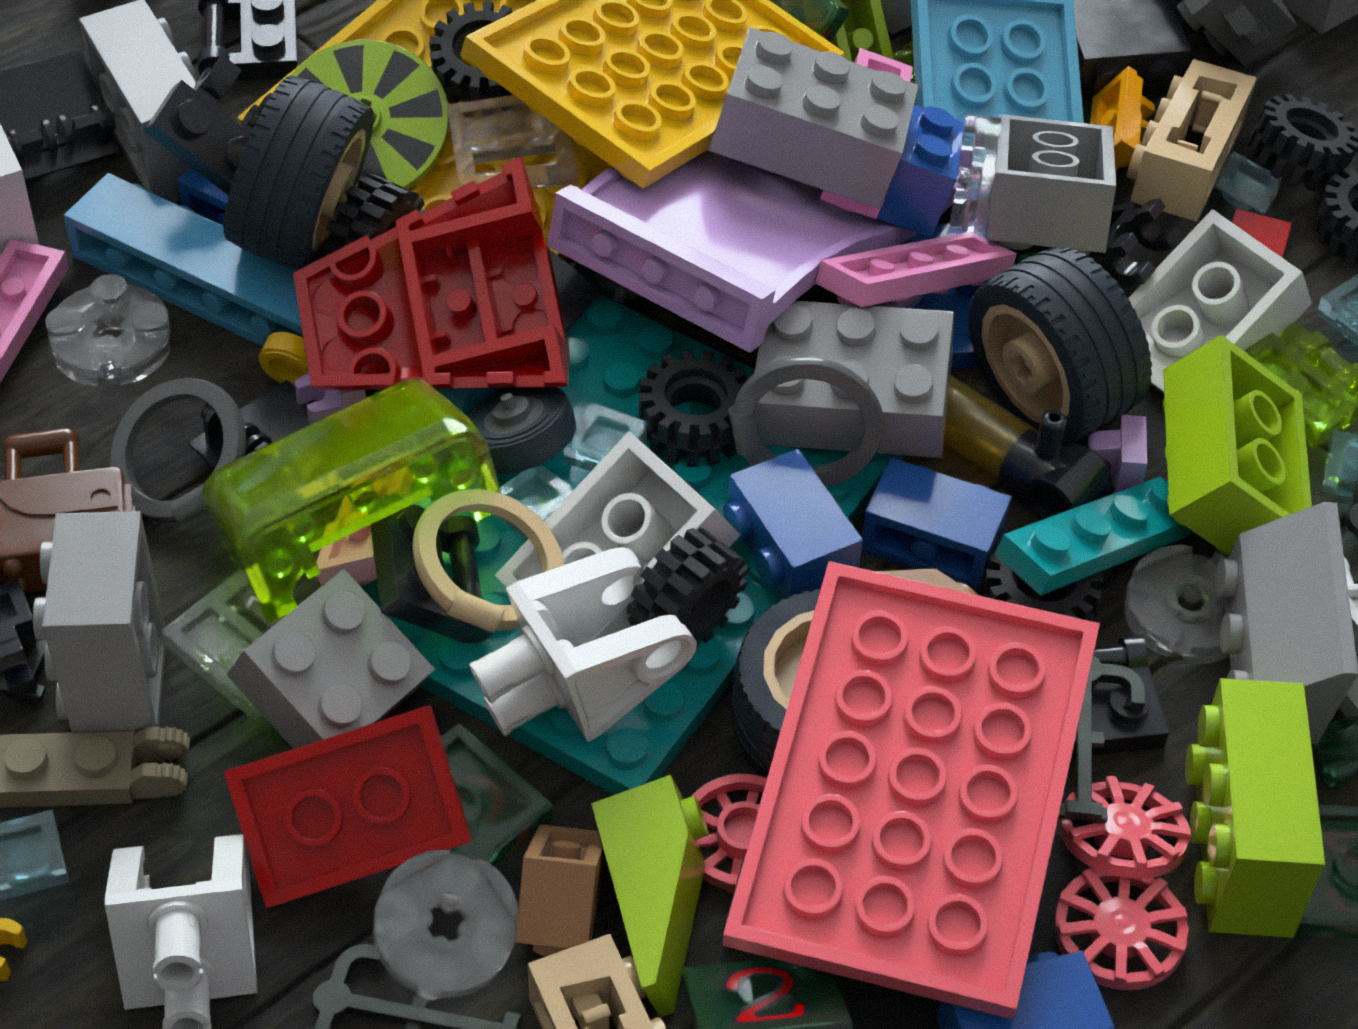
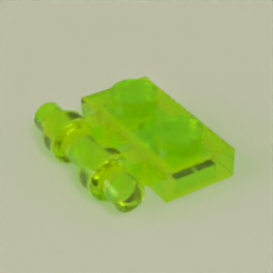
[1244,322,1358,448]

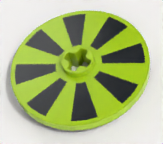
[292,40,450,189]

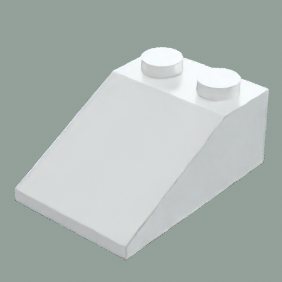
[1128,209,1312,395]
[495,431,740,645]

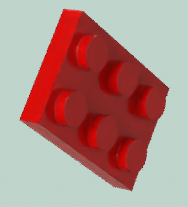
[224,705,473,908]

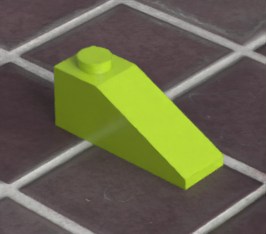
[591,775,709,1017]

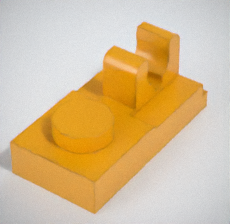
[1090,66,1155,171]

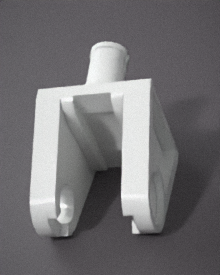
[469,547,697,742]
[105,834,257,1029]

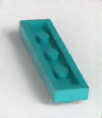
[994,477,1195,596]

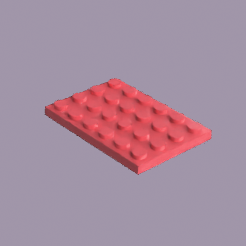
[723,561,1100,1020]

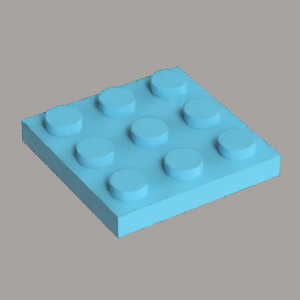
[910,0,1084,145]

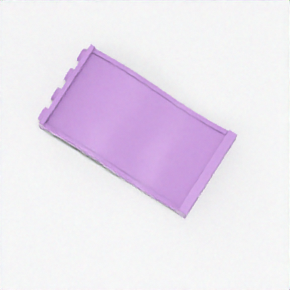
[547,145,980,353]

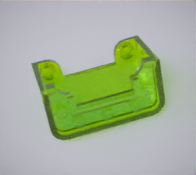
[201,379,501,624]

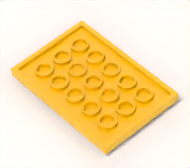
[460,0,845,189]

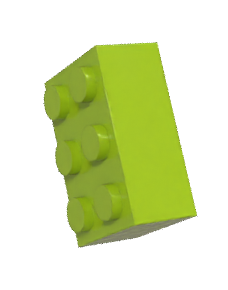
[1163,335,1312,556]
[1185,678,1325,938]

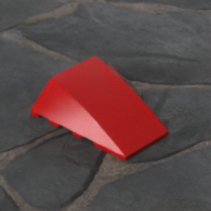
[293,156,570,390]

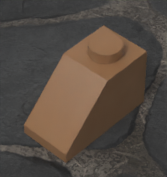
[515,825,605,956]

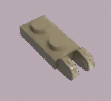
[0,726,190,808]

